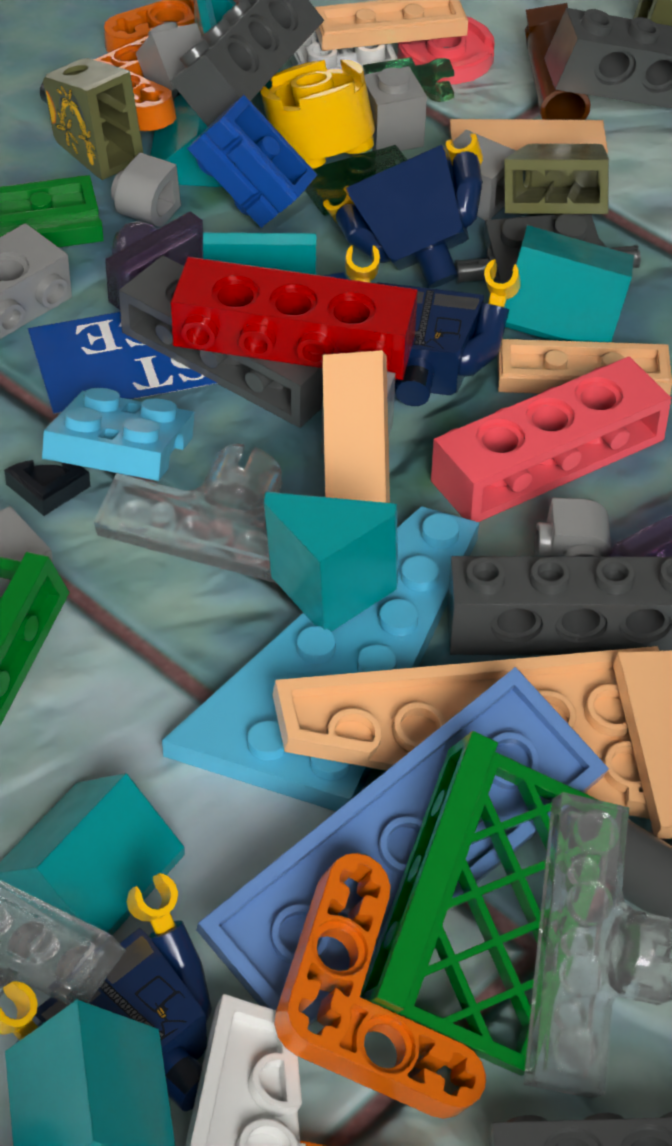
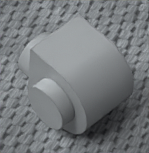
[111,152,181,227]
[534,497,613,557]

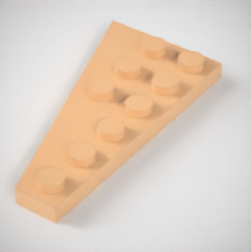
[272,646,659,819]

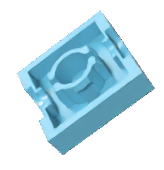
[42,388,195,481]

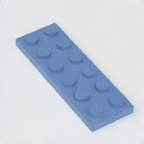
[196,667,609,1027]

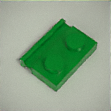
[0,175,104,247]

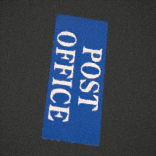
[28,272,347,414]

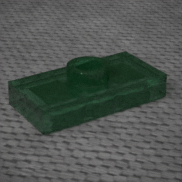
[305,145,407,216]

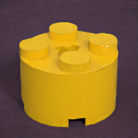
[260,59,375,169]

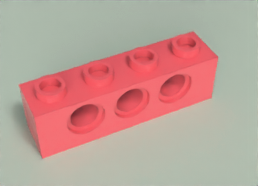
[431,356,671,522]

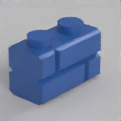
[187,94,317,228]

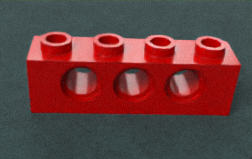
[171,257,418,380]

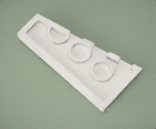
[185,994,306,1146]

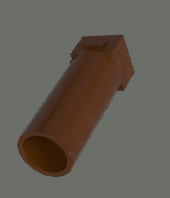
[525,3,591,120]

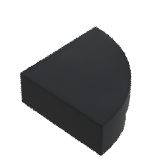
[4,460,91,516]

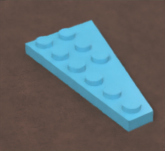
[162,506,479,811]

